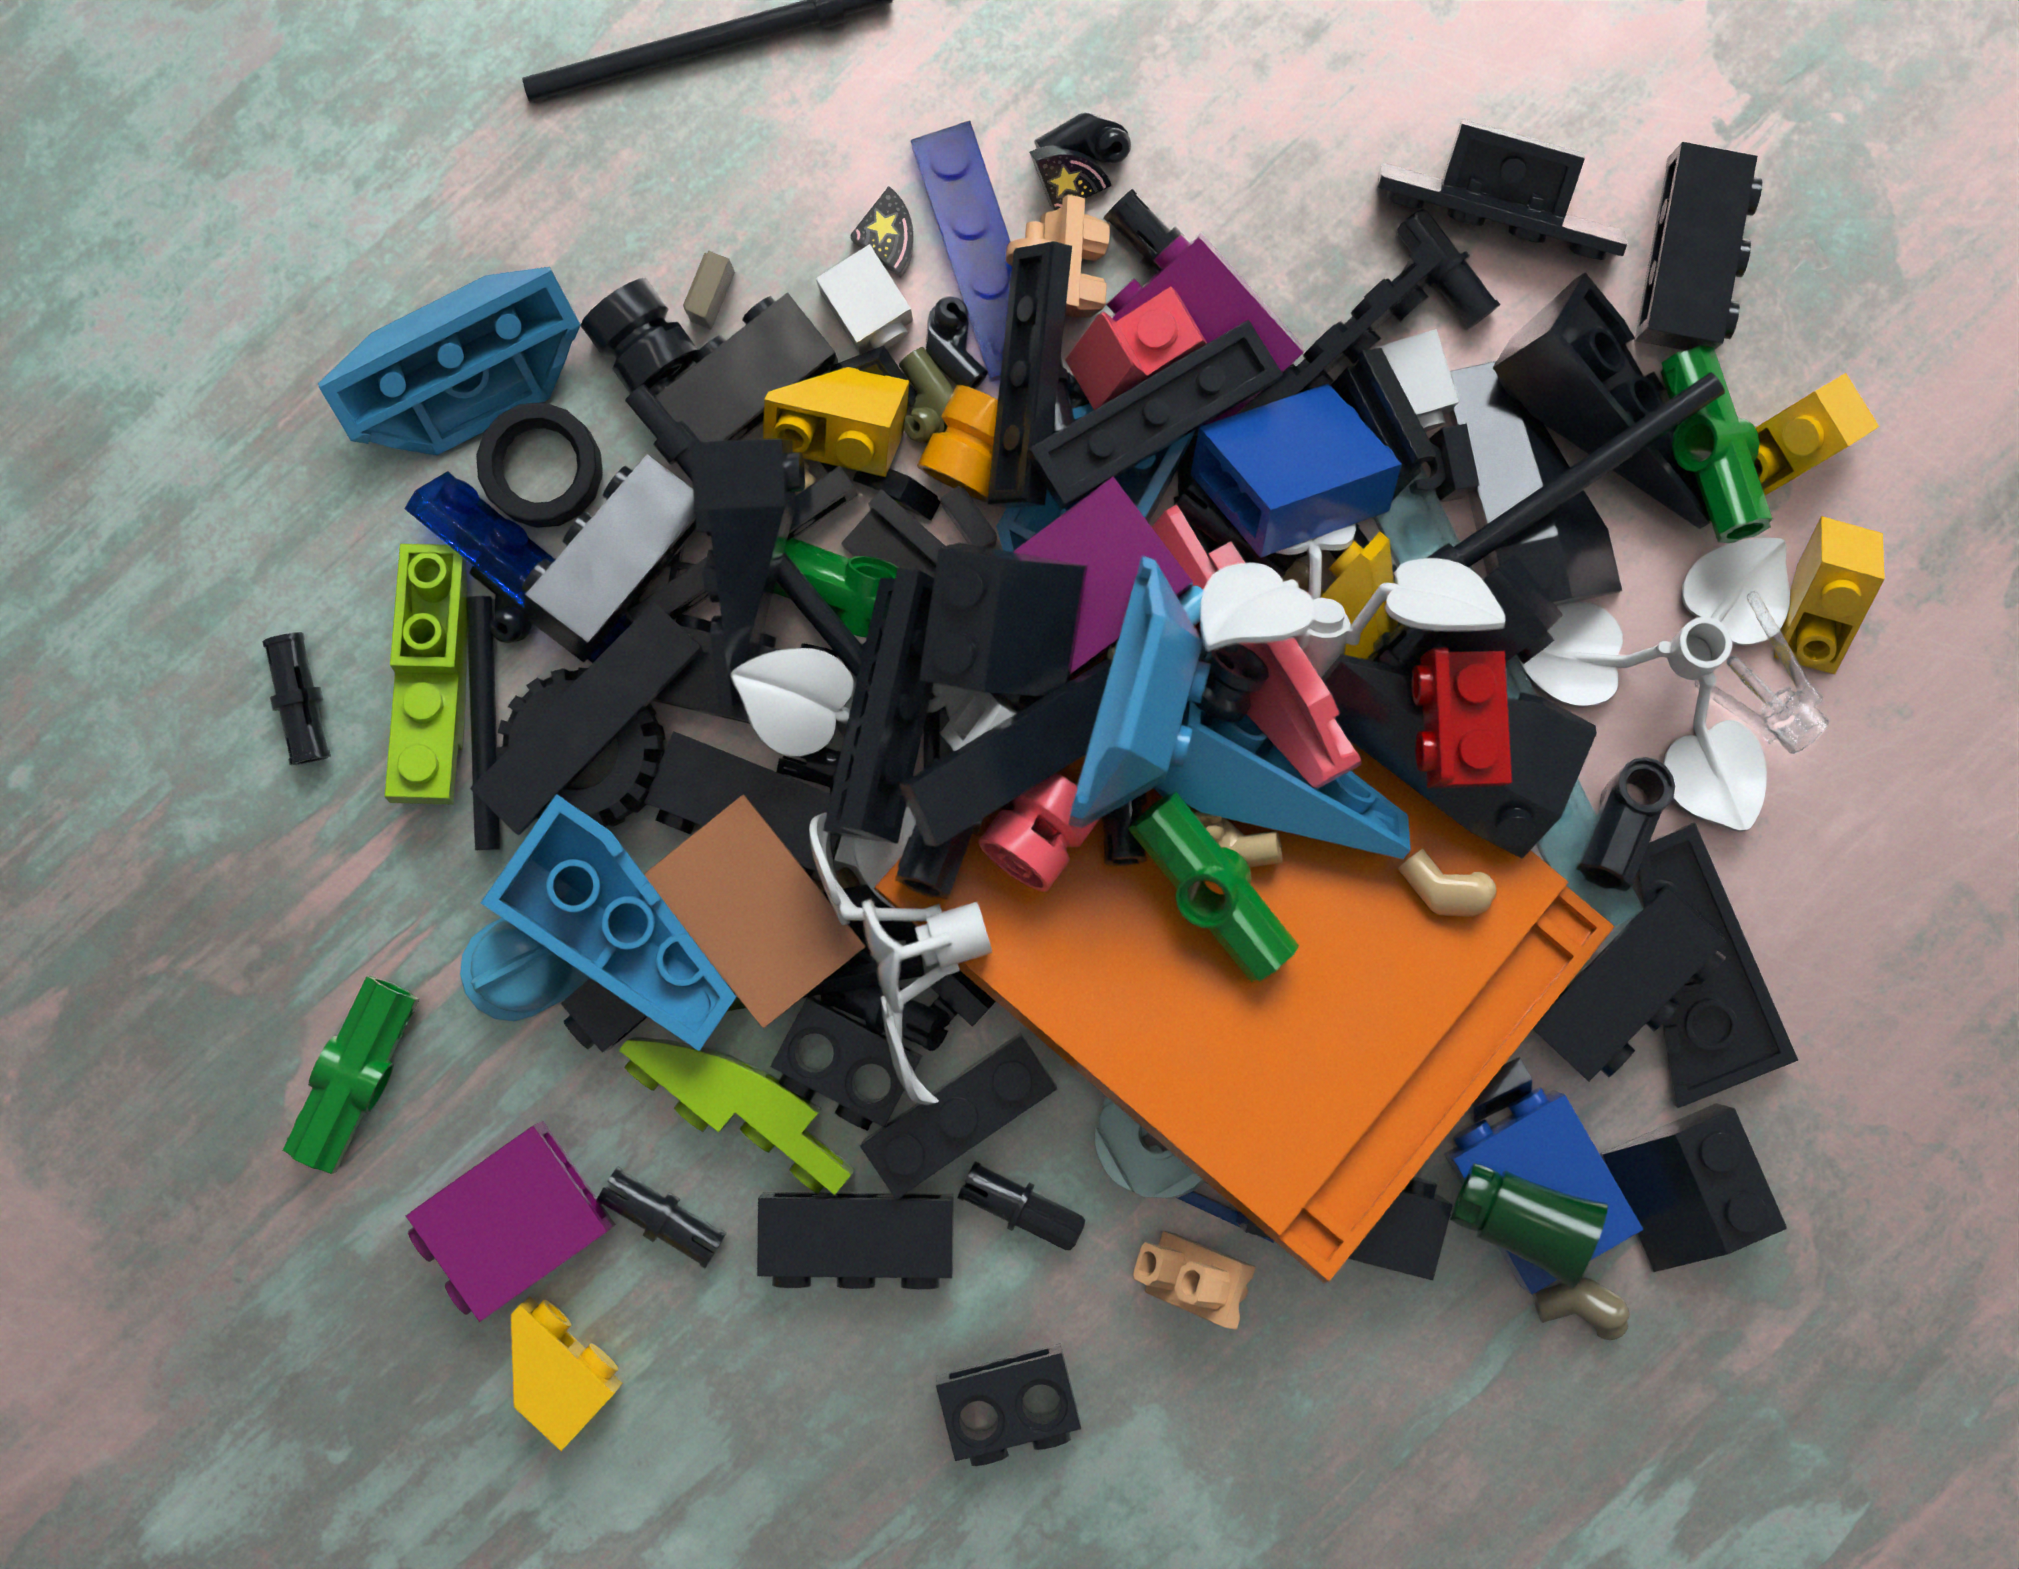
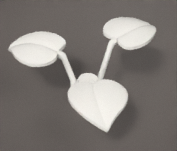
[1200,524,1505,678]
[1515,538,1790,832]
[731,648,1021,908]
[809,812,993,1105]

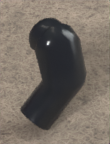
[1034,113,1131,163]
[926,296,988,389]
[469,550,533,644]

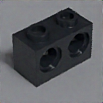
[770,996,923,1131]
[936,1343,1081,1466]

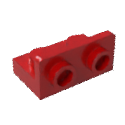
[1412,647,1512,788]

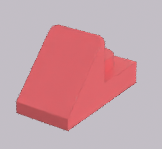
[1065,286,1207,410]

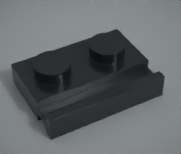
[1330,348,1437,501]

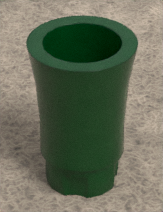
[1450,1163,1608,1289]

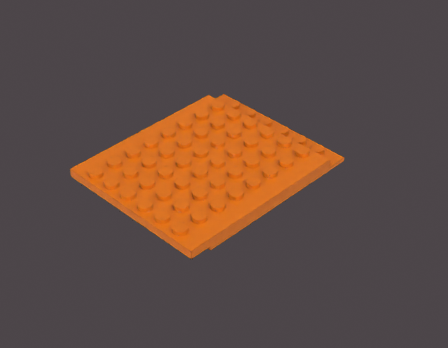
[874,652,1615,1283]

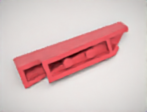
[1152,504,1361,788]

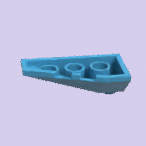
[1154,700,1411,859]
[481,794,736,1051]

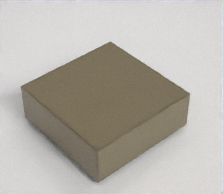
[683,250,735,330]

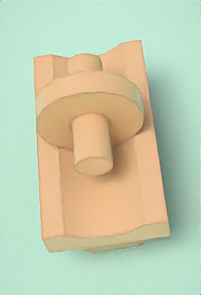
[1005,194,1110,318]
[1133,1231,1256,1330]

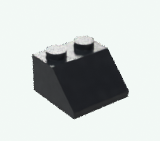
[919,543,1088,696]
[1600,1103,1788,1272]

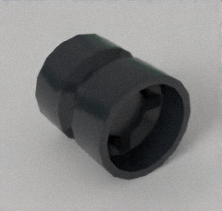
[581,278,698,394]

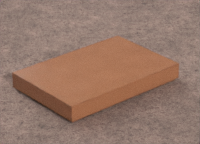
[644,794,866,1029]

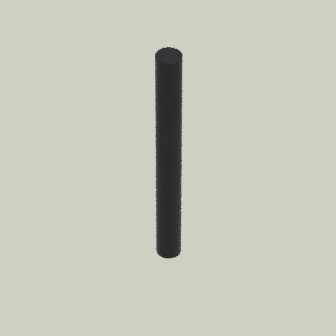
[466,596,501,851]

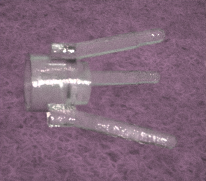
[1695,591,1829,754]

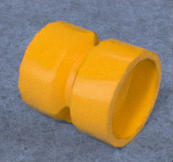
[917,385,998,502]

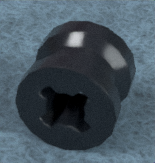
[1192,643,1269,723]

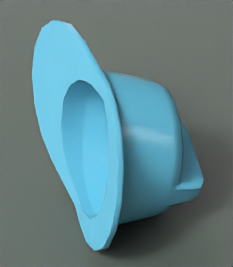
[460,918,590,1021]

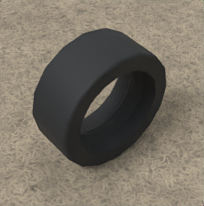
[476,402,603,528]

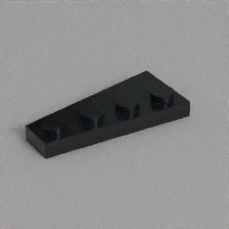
[1237,240,1443,414]
[1638,823,1798,1109]

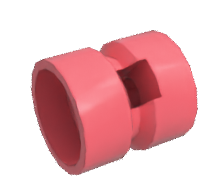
[978,773,1100,892]

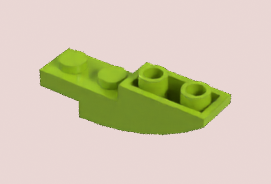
[385,543,468,805]
[619,1037,854,1195]

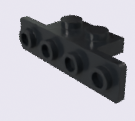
[1378,119,1628,260]

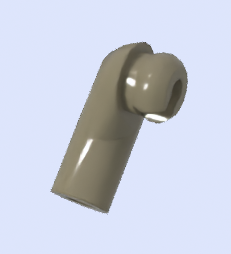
[1533,1278,1630,1340]

